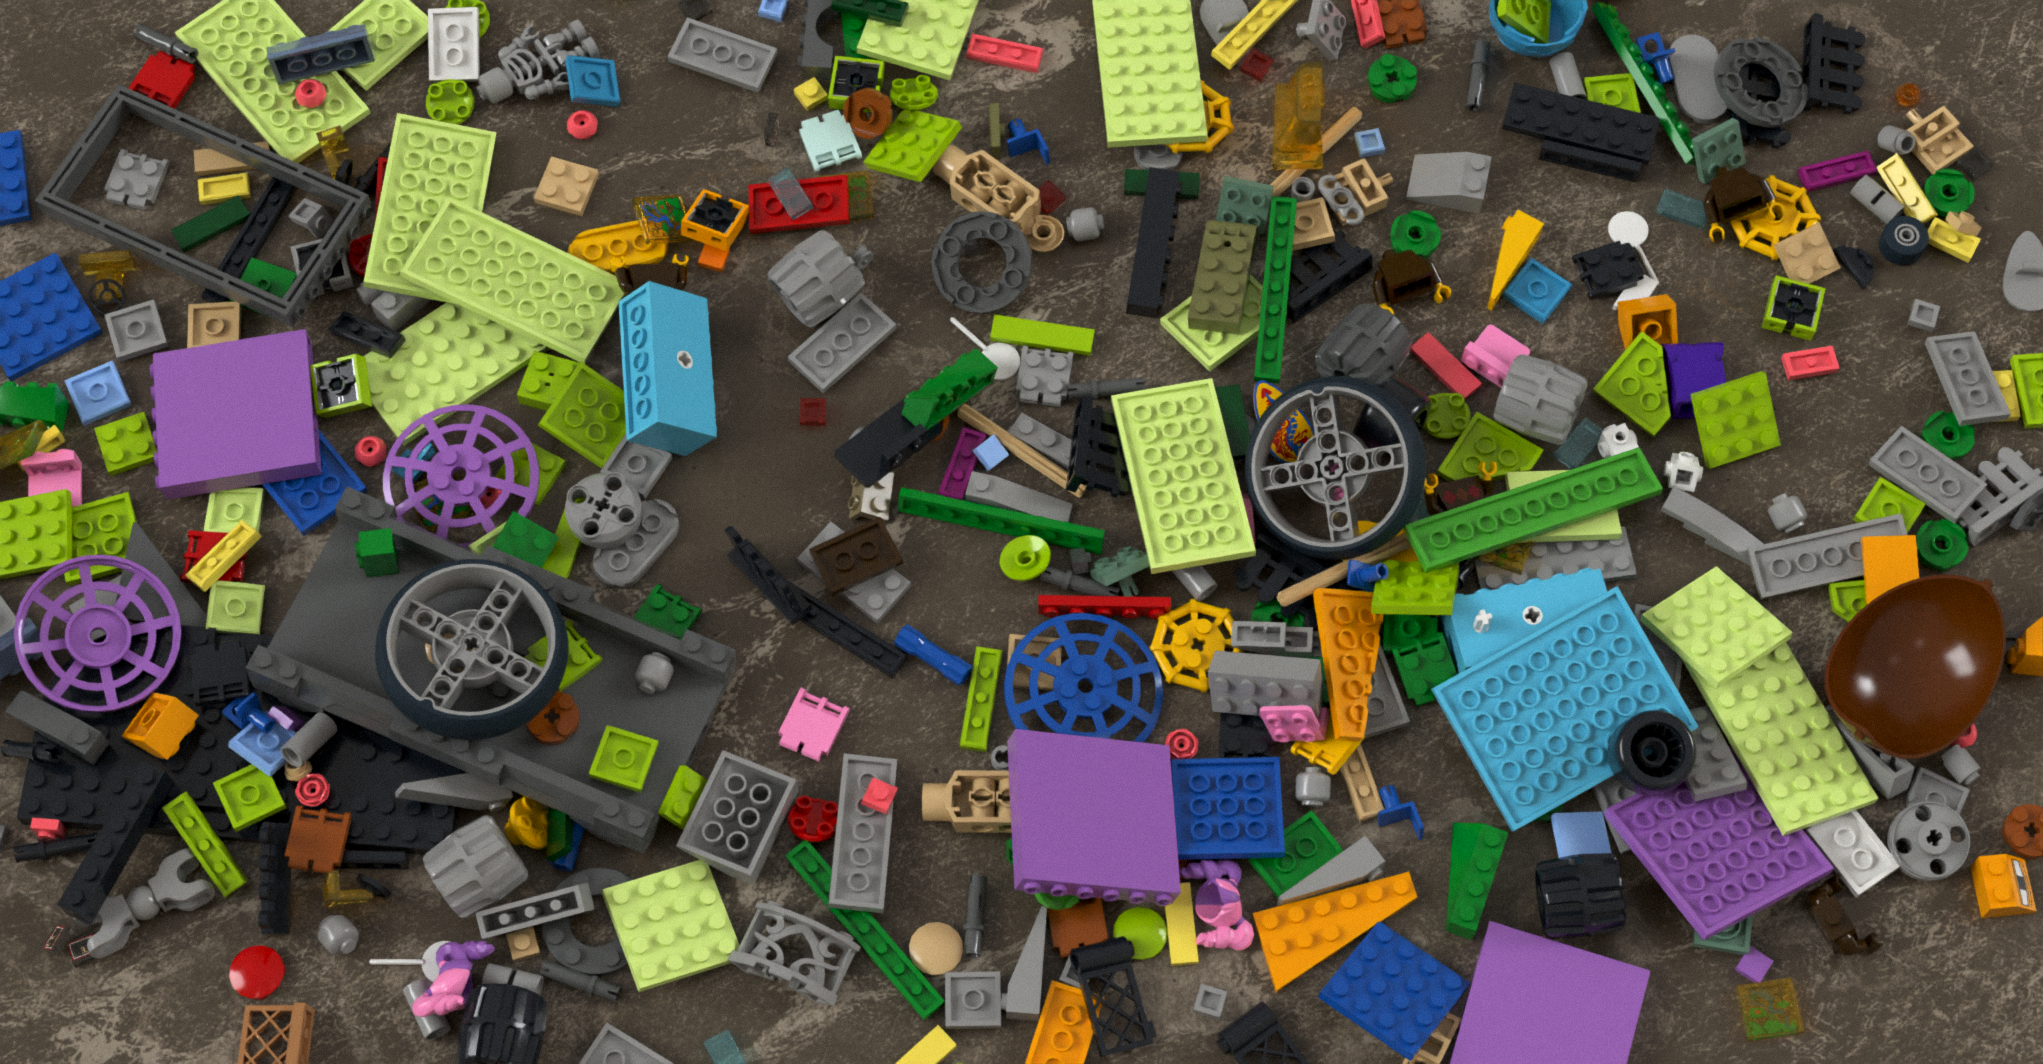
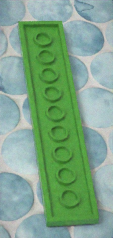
[1403,447,1663,573]

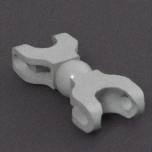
[73,848,215,959]

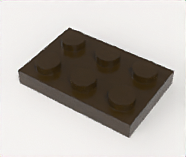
[809,517,903,596]

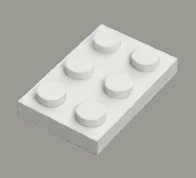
[428,7,480,83]
[1805,810,1900,898]

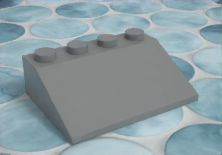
[676,750,799,886]

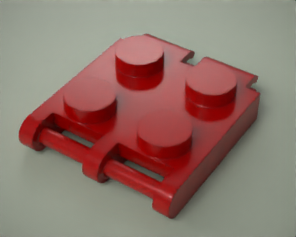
[128,50,195,109]
[180,530,248,583]

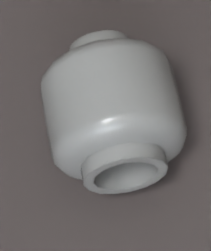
[1066,207,1104,242]
[1768,493,1807,533]
[634,652,674,694]
[1295,767,1331,807]
[317,915,359,956]

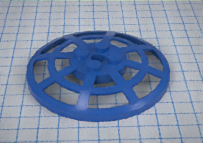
[1004,613,1163,743]

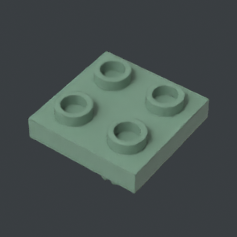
[1692,118,1746,184]
[1216,176,1274,234]
[1088,546,1150,597]
[1692,915,1753,955]

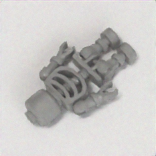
[476,19,600,104]

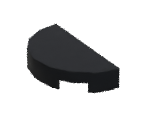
[1833,245,1874,290]

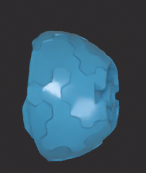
[1489,0,1588,58]

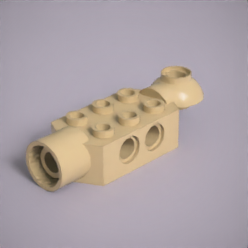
[933,145,1064,252]
[922,770,1012,833]

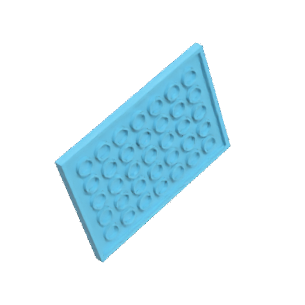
[1431,586,1699,832]

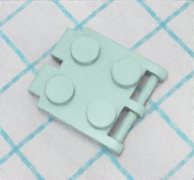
[799,110,862,173]

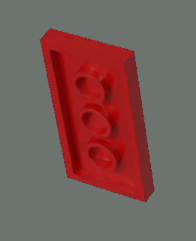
[748,175,850,234]

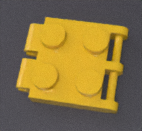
[1290,708,1366,775]

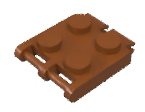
[1377,0,1428,49]
[285,805,352,874]
[1047,897,1108,958]

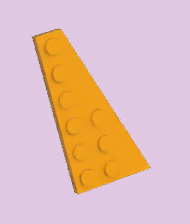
[1313,588,1384,742]
[1252,872,1417,993]

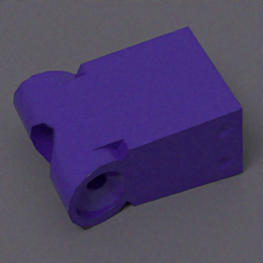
[1660,342,1726,419]

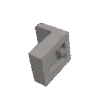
[289,198,334,239]

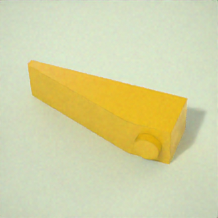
[1487,209,1544,311]

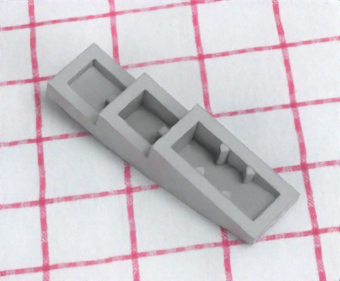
[1661,486,1763,566]
[1231,621,1322,657]

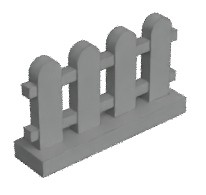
[1958,447,2043,547]

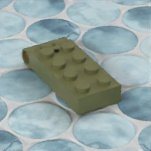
[1188,220,1258,334]

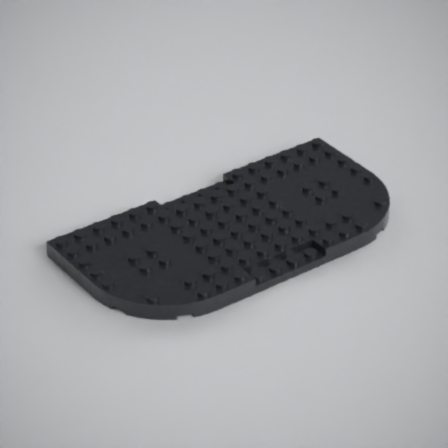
[17,625,465,855]

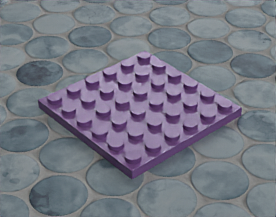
[1604,746,1834,940]

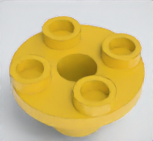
[505,797,548,849]

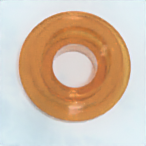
[1895,83,1921,107]

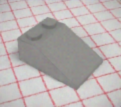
[1406,152,1492,214]

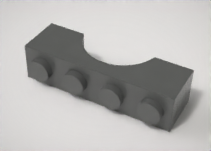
[798,0,839,80]

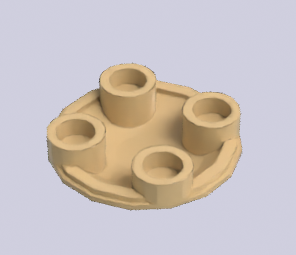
[909,922,963,975]

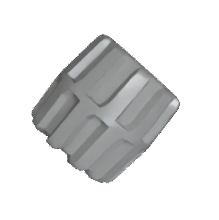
[767,230,865,327]
[1494,354,1588,445]
[423,815,528,919]

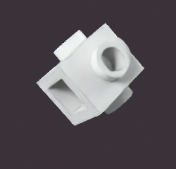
[1598,423,1639,458]
[1663,452,1703,492]

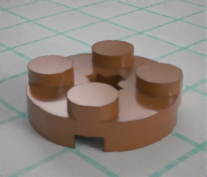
[844,88,892,139]
[526,691,580,745]
[2002,804,2043,859]

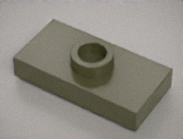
[989,103,1005,159]

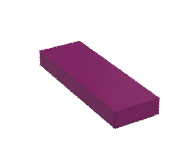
[1797,150,1878,193]
[938,427,987,500]

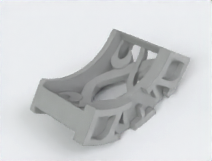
[728,901,860,1006]

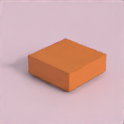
[698,244,730,273]

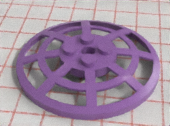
[383,404,540,549]
[14,555,181,713]

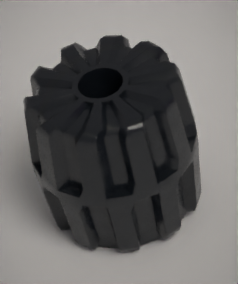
[1535,853,1626,937]
[456,983,547,1064]

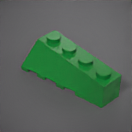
[901,348,998,431]
[0,381,70,433]
[1446,823,1509,940]

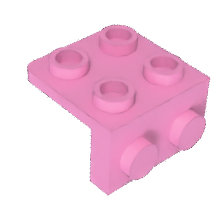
[1461,325,1530,388]
[21,449,82,507]
[1259,705,1330,743]

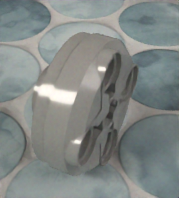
[565,472,642,549]
[1887,801,1970,882]

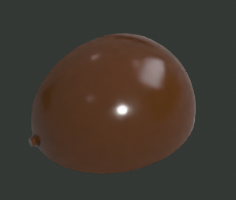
[1825,574,2006,759]

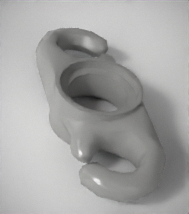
[1318,175,1364,225]

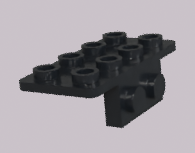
[835,398,942,488]

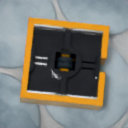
[681,189,749,252]

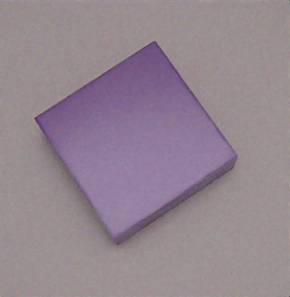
[267,706,305,730]
[1735,946,1773,985]

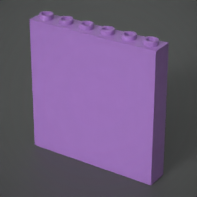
[150,329,322,500]
[1007,729,1181,906]
[1448,921,1650,1064]

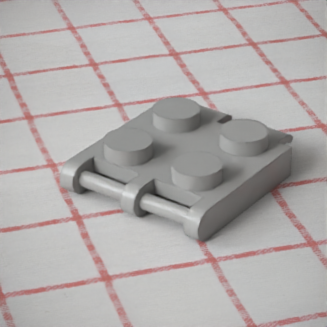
[104,149,170,210]
[1016,345,1074,407]

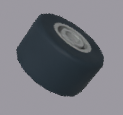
[1879,216,1929,266]

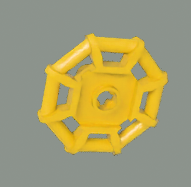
[1164,80,1234,154]
[1730,175,1821,260]
[1148,599,1244,693]

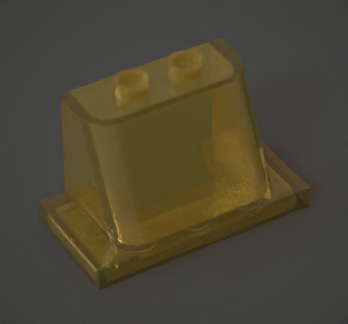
[1272,62,1325,170]

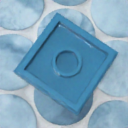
[565,55,620,107]
[1502,257,1573,324]

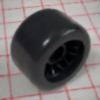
[1353,377,1431,462]
[1608,710,1697,795]

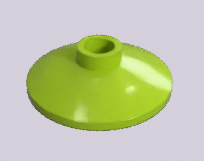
[999,535,1051,581]

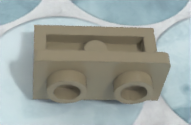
[848,472,894,523]

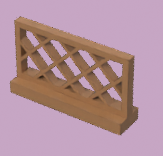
[238,1003,315,1064]

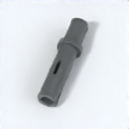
[133,24,199,63]
[1465,39,1491,112]
[1067,377,1145,400]
[1040,566,1120,596]
[963,874,987,958]
[539,959,623,1003]

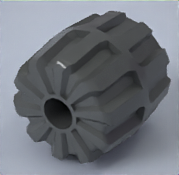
[1315,303,1412,402]

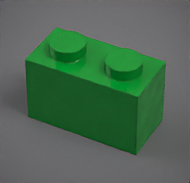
[355,528,399,577]

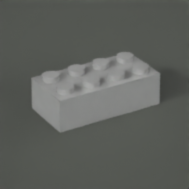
[1208,651,1324,720]

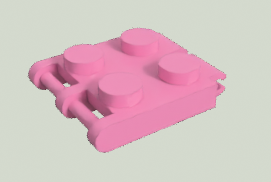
[778,687,850,762]

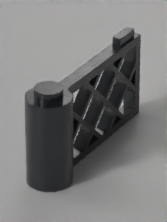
[1070,936,1157,1057]
[1216,1001,1309,1064]

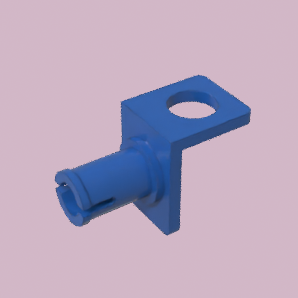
[1636,32,1676,84]
[1007,119,1050,165]
[1347,560,1389,592]
[222,692,276,734]
[1378,785,1424,840]

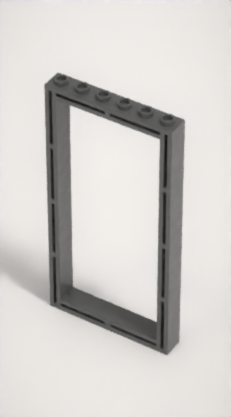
[35,84,374,327]

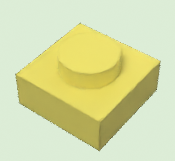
[794,77,828,111]

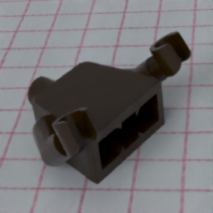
[1807,874,1883,955]

